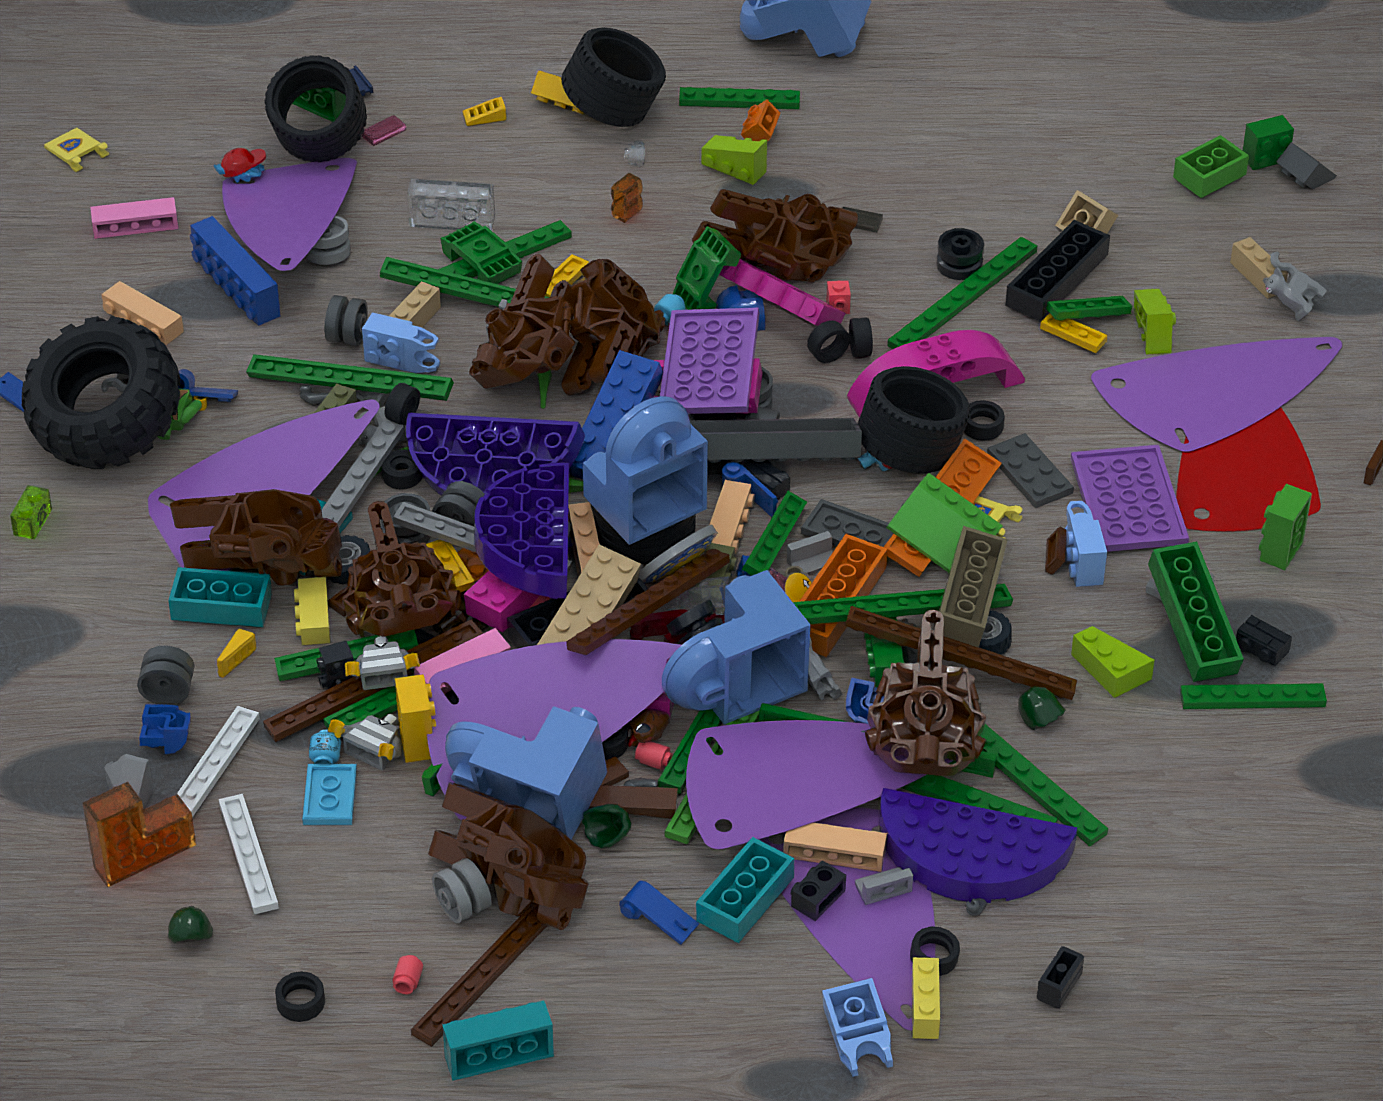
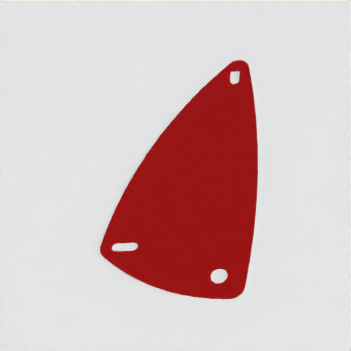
[1176,407,1321,532]

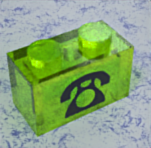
[10,485,52,539]

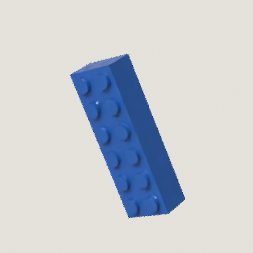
[190,216,281,326]
[569,350,663,479]

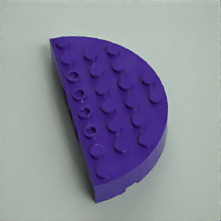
[406,413,585,496]
[474,463,569,599]
[879,788,1078,903]

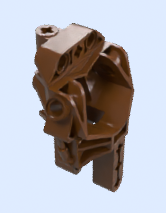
[692,189,858,282]
[469,254,577,389]
[561,259,665,396]
[170,489,342,586]
[343,501,461,638]
[865,610,986,776]
[428,782,589,930]

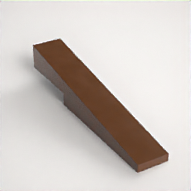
[588,785,678,819]

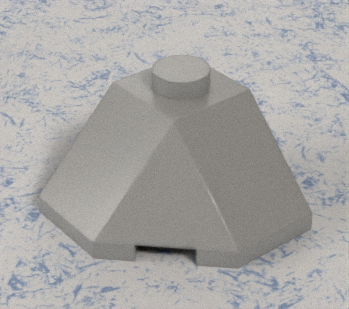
[104,754,153,813]

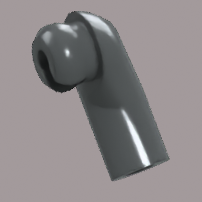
[299,385,329,405]
[623,778,658,787]
[966,898,987,916]

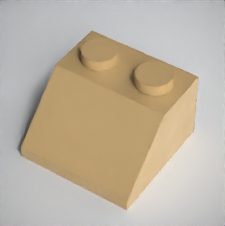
[1055,190,1119,234]

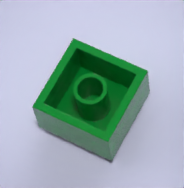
[1242,115,1294,170]

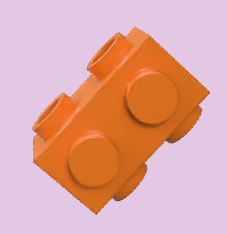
[740,100,780,142]

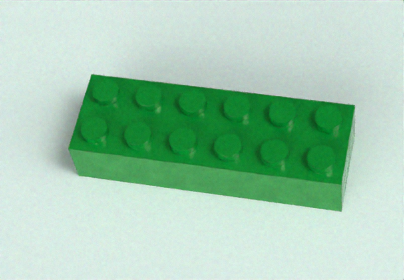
[1148,541,1244,682]

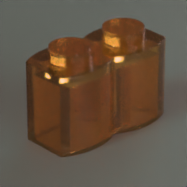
[611,173,643,223]

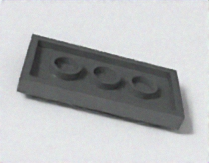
[987,433,1074,508]
[801,499,894,558]

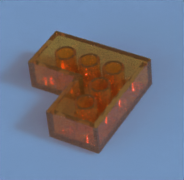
[83,782,196,887]

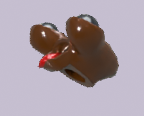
[625,709,670,747]

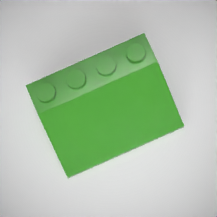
[886,473,1003,573]

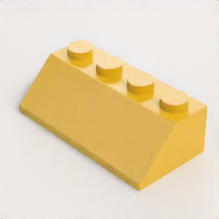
[531,70,583,114]

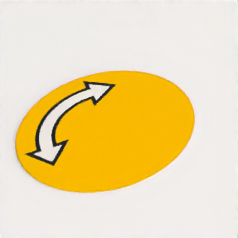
[785,573,812,602]

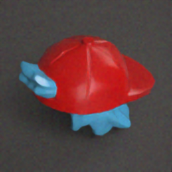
[214,148,266,183]

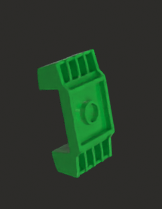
[440,221,522,284]
[673,226,741,310]

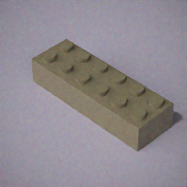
[939,526,1008,647]

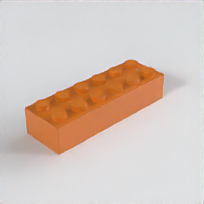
[799,534,888,657]

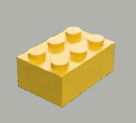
[395,674,436,763]

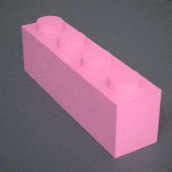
[90,197,178,239]
[414,628,511,695]

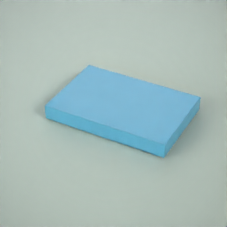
[302,764,357,825]

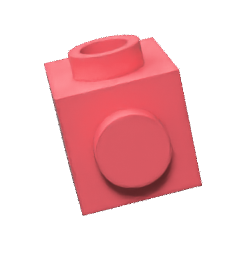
[826,280,851,314]

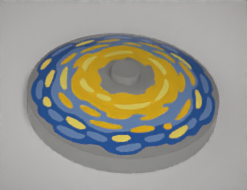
[639,525,718,584]

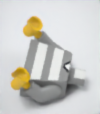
[345,636,420,690]
[328,714,402,771]

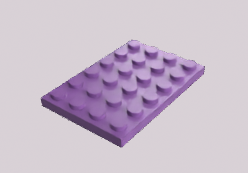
[660,308,759,414]
[1071,445,1189,552]

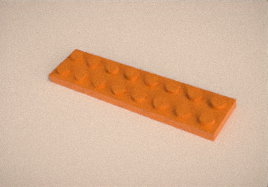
[884,438,1002,577]

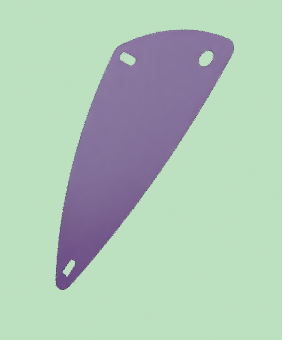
[222,158,357,271]
[1091,337,1342,452]
[148,400,380,571]
[427,639,681,820]
[686,720,953,849]
[759,808,935,1030]

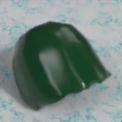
[1018,686,1066,730]
[582,804,632,849]
[168,906,213,943]

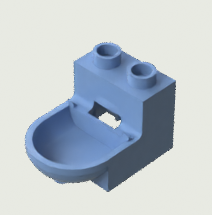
[740,0,871,57]
[583,396,708,545]
[662,570,810,724]
[445,706,607,840]

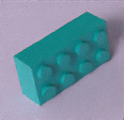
[168,567,272,627]
[696,837,794,943]
[442,1000,554,1081]

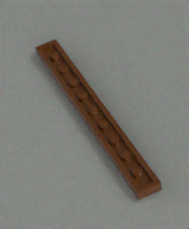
[566,549,730,655]
[845,606,1077,700]
[263,619,483,742]

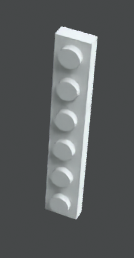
[168,706,260,820]
[218,794,279,915]

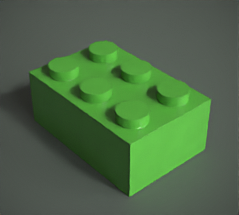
[1173,135,1249,198]
[1259,484,1312,570]

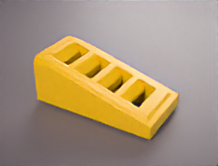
[462,97,506,126]
[217,629,256,678]

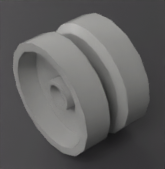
[306,216,351,265]
[432,858,491,923]

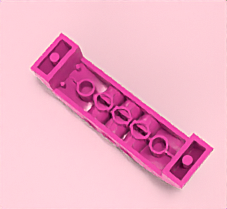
[847,330,1025,418]

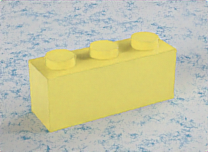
[294,577,330,645]
[912,957,940,1039]

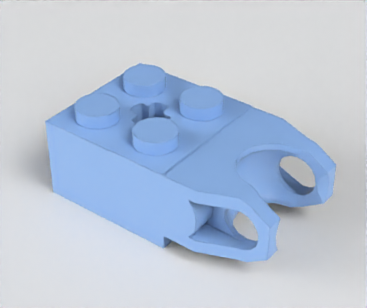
[362,312,440,373]
[1065,501,1107,587]
[822,978,893,1077]

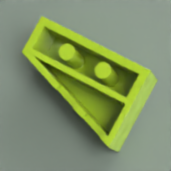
[701,135,767,185]
[1133,289,1176,355]
[1071,626,1155,698]

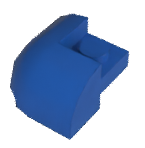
[716,285,765,331]
[846,678,884,724]
[139,704,191,754]

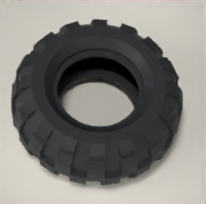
[22,316,180,469]

